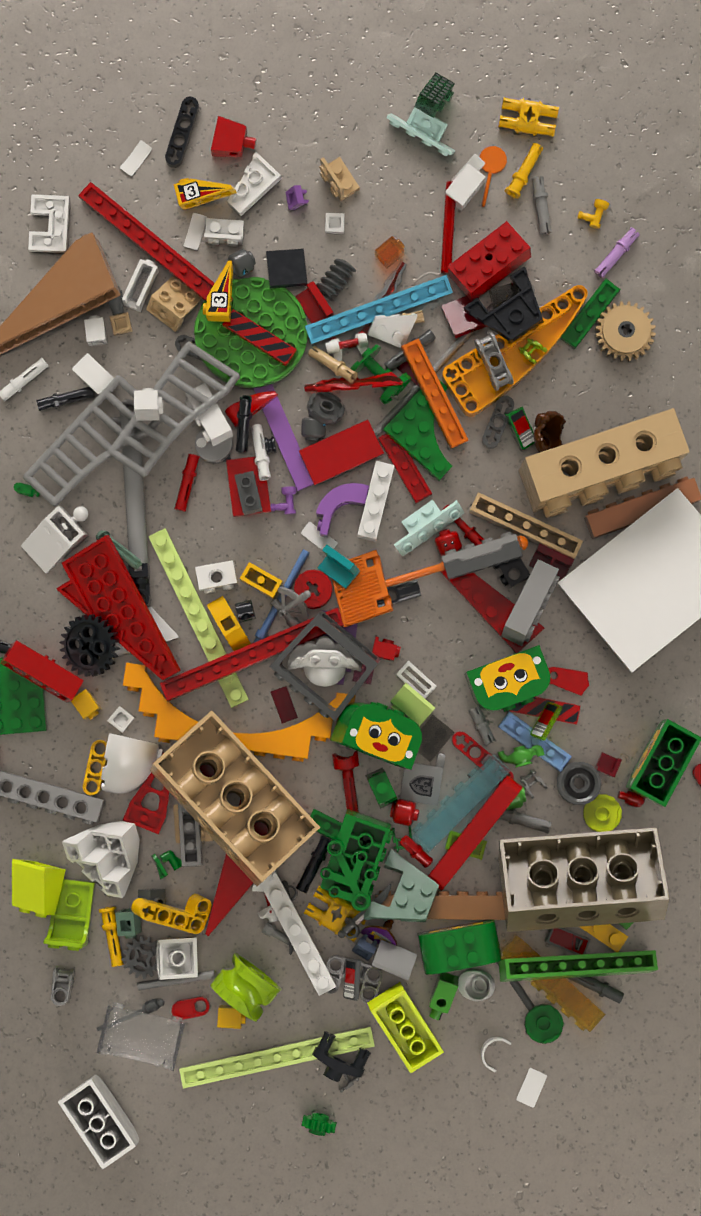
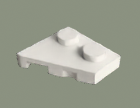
[368,313,417,348]

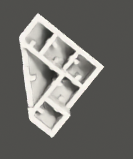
[62,821,140,898]

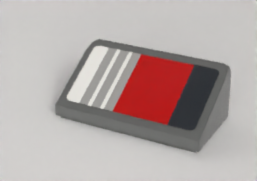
[343,958,361,1001]

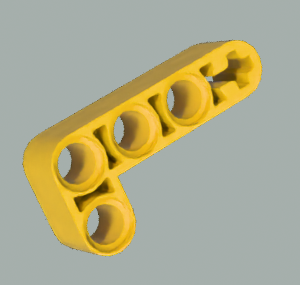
[131,894,212,934]

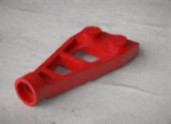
[123,752,169,835]

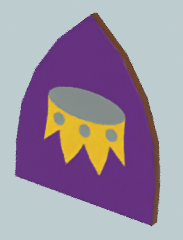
[360,919,397,946]

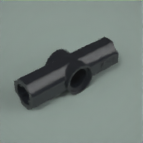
[377,580,421,608]

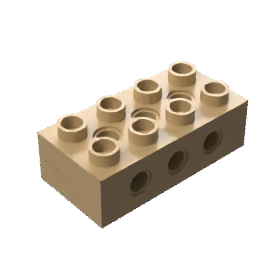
[518,408,690,518]
[150,711,320,886]

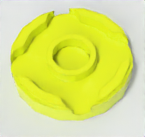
[583,794,622,832]

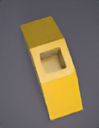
[207,596,251,651]

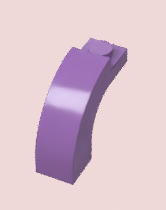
[316,483,369,538]

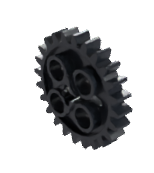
[59,614,120,677]

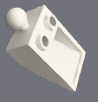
[21,506,88,574]

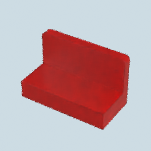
[295,281,334,324]

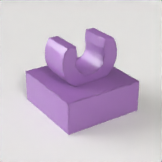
[285,185,309,210]

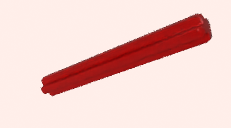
[441,181,455,274]

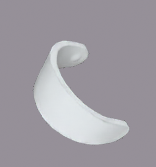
[481,1037,512,1073]

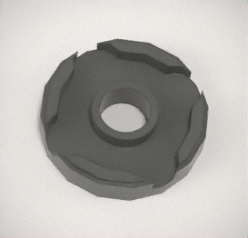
[307,392,345,424]

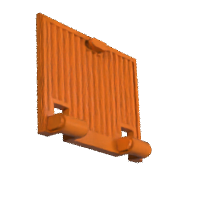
[332,550,394,628]

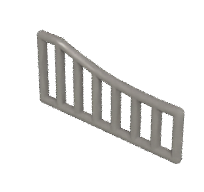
[108,342,240,477]
[23,375,162,506]

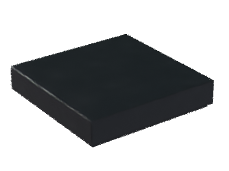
[266,248,307,288]

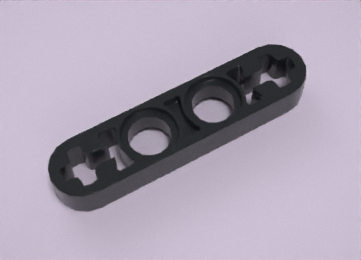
[165,96,199,168]

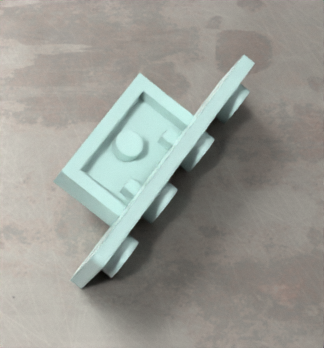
[386,106,455,156]
[394,500,465,556]

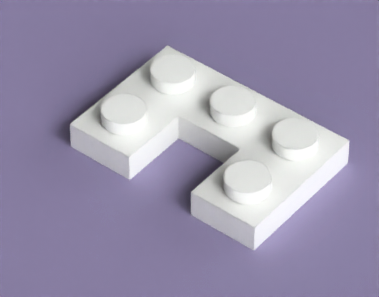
[28,195,70,253]

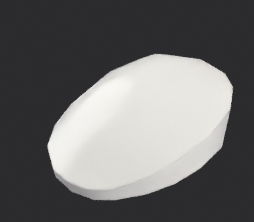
[458,969,495,1001]

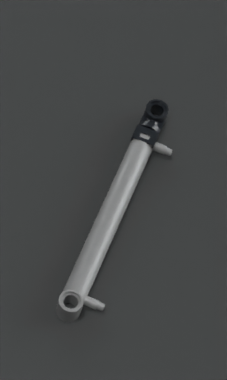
[110,399,152,607]

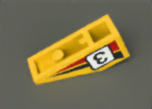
[173,178,237,210]
[203,261,233,322]

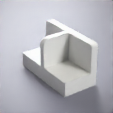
[445,164,486,211]
[72,353,114,395]

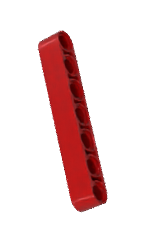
[428,775,523,891]

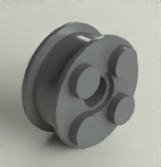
[557,762,601,805]

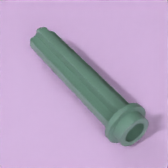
[96,530,142,569]

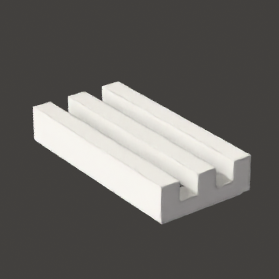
[396,661,437,699]

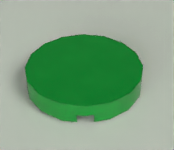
[524,1004,564,1044]

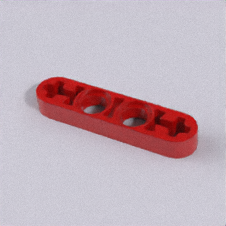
[452,731,514,784]

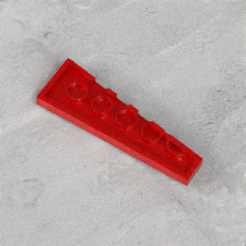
[440,570,545,653]

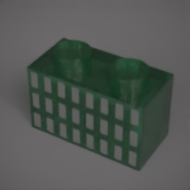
[414,72,455,118]

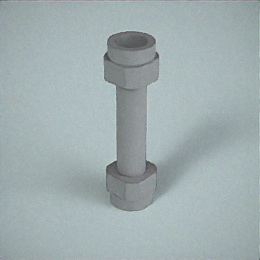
[262,922,295,951]

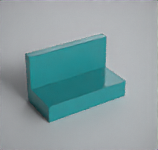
[317,545,360,589]

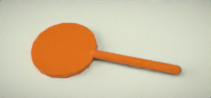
[479,146,507,207]

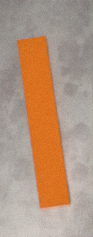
[401,338,469,449]

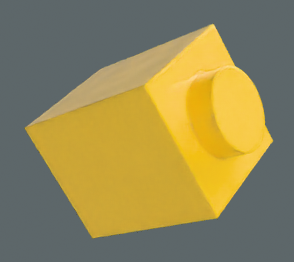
[71,689,101,720]
[217,1005,246,1029]

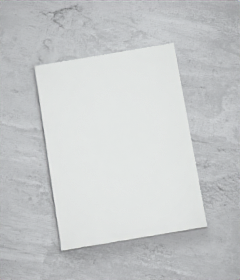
[557,488,701,673]

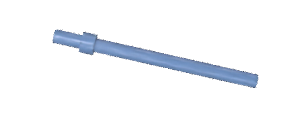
[253,549,309,643]

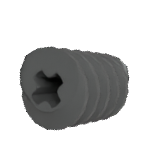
[316,259,356,301]

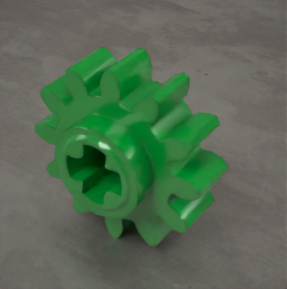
[301,1112,337,1136]

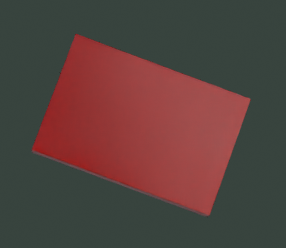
[226,456,271,517]

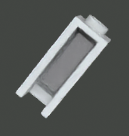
[122,259,159,313]

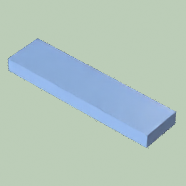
[498,711,572,772]

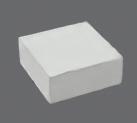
[325,213,345,234]
[108,706,135,733]

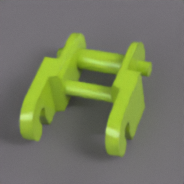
[519,338,547,364]

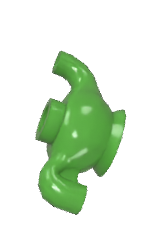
[497,745,545,768]

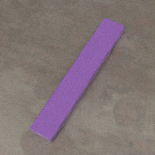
[253,384,314,491]

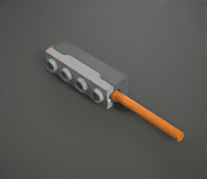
[385,532,528,587]

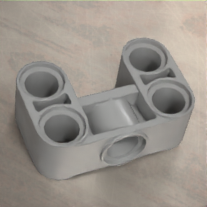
[326,955,382,1003]

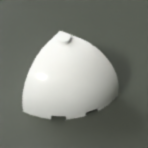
[101,733,163,794]

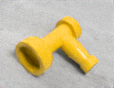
[578,199,609,229]

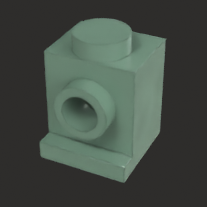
[115,908,142,939]

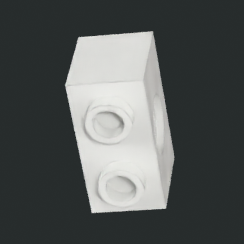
[195,560,238,594]

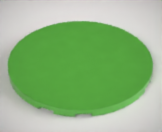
[194,277,308,388]

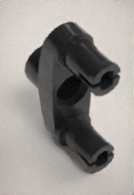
[312,1031,371,1082]

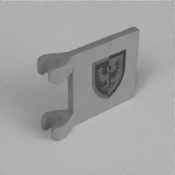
[400,753,445,806]

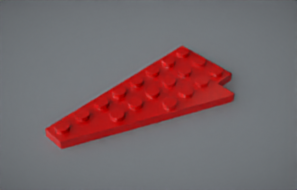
[56,535,181,680]

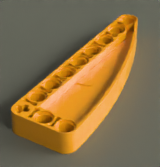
[442,285,588,417]

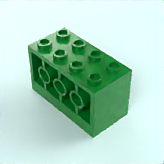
[320,809,393,903]

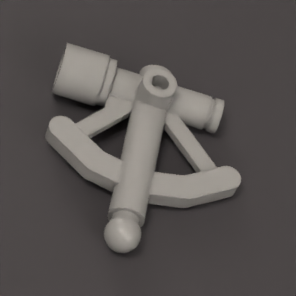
[271,586,311,627]

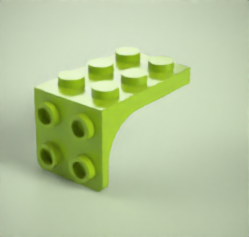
[43,879,95,951]

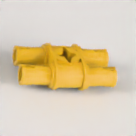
[498,97,559,137]
[303,885,366,942]

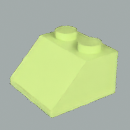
[390,683,435,727]

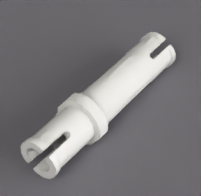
[0,357,49,402]
[250,424,271,481]

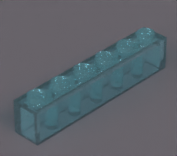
[412,753,511,853]

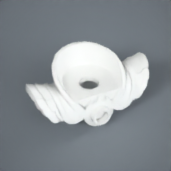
[287,636,362,687]

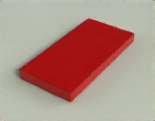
[299,419,384,486]

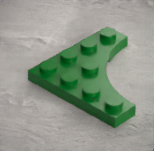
[383,380,452,481]

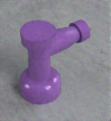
[270,487,297,514]

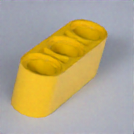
[83,740,107,795]

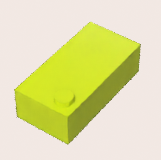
[367,982,444,1073]

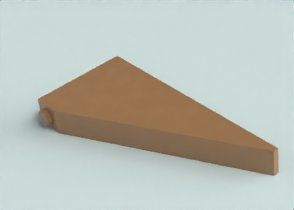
[0,232,121,355]

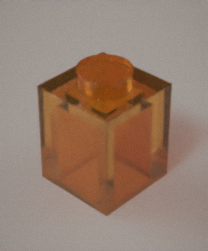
[375,236,405,269]

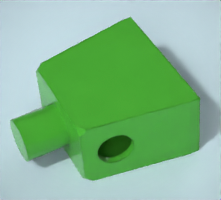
[429,972,458,1020]

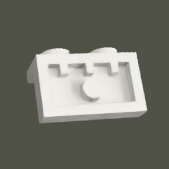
[204,218,244,247]

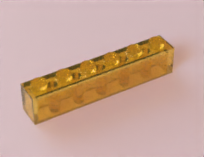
[501,933,606,1032]

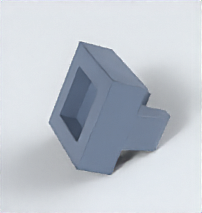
[352,934,377,961]

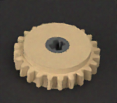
[595,301,656,362]

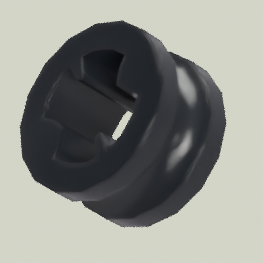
[264,436,277,455]

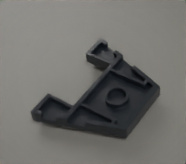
[464,267,543,343]

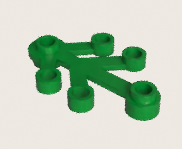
[320,839,376,911]

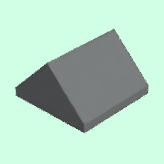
[372,939,418,980]

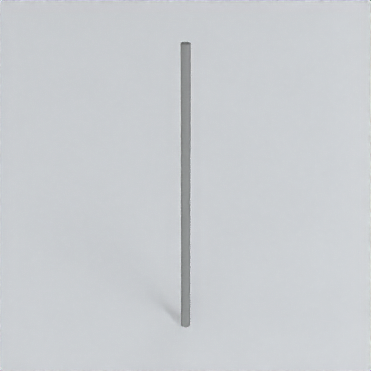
[373,282,516,437]

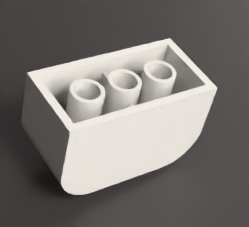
[58,1075,139,1170]

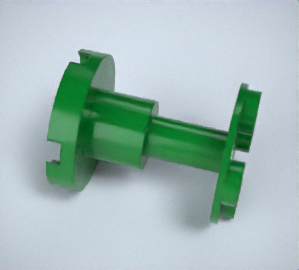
[350,344,412,405]

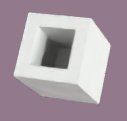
[84,315,108,346]

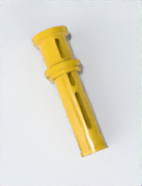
[504,143,543,199]
[98,906,124,967]

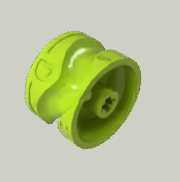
[210,953,281,1022]

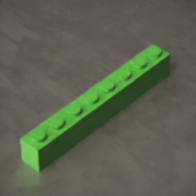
[498,950,658,982]

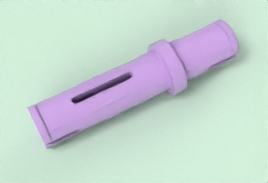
[594,227,640,278]

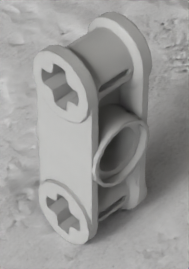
[474,332,514,391]

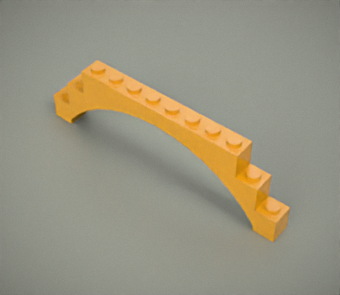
[123,663,356,762]

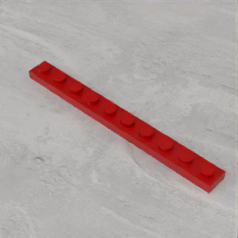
[78,182,233,302]
[160,607,344,702]

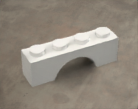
[358,461,395,542]

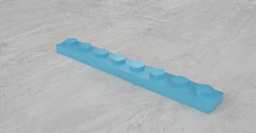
[304,275,453,344]

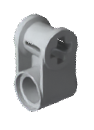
[51,967,75,1006]

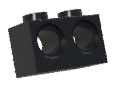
[493,558,530,589]

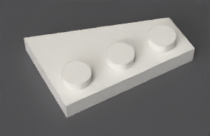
[227,151,282,216]

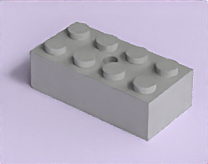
[501,559,560,646]

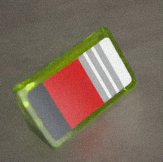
[530,702,563,742]

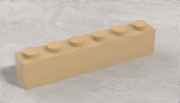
[469,492,583,559]

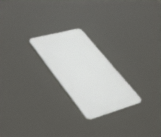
[516,1068,547,1108]

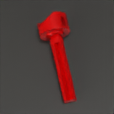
[332,751,360,812]

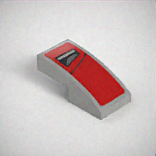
[545,928,591,955]

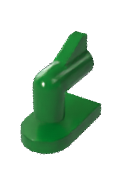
[151,850,182,880]

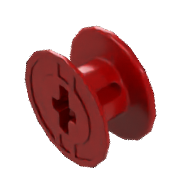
[294,569,332,609]

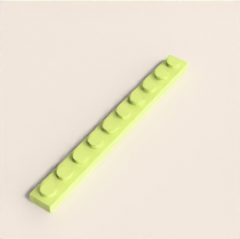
[148,528,249,708]
[179,1026,375,1089]

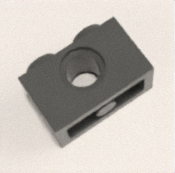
[235,471,263,515]

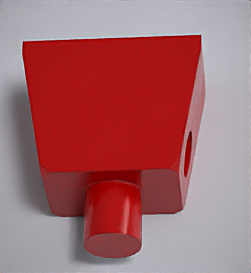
[211,116,257,157]

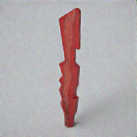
[304,372,403,392]

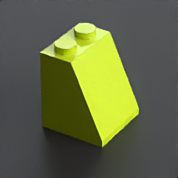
[12,859,66,918]

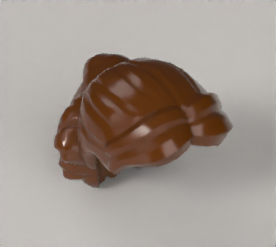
[533,411,566,453]

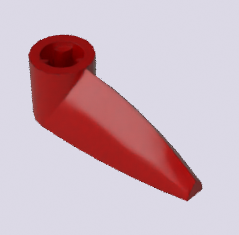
[224,391,278,427]

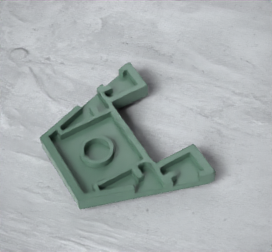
[364,849,439,922]

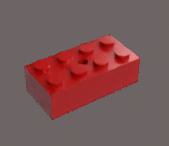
[447,221,531,301]

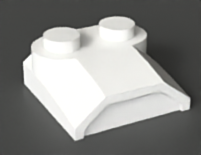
[156,937,198,980]

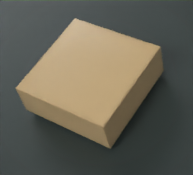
[109,312,133,336]

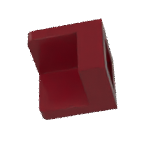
[595,752,622,778]

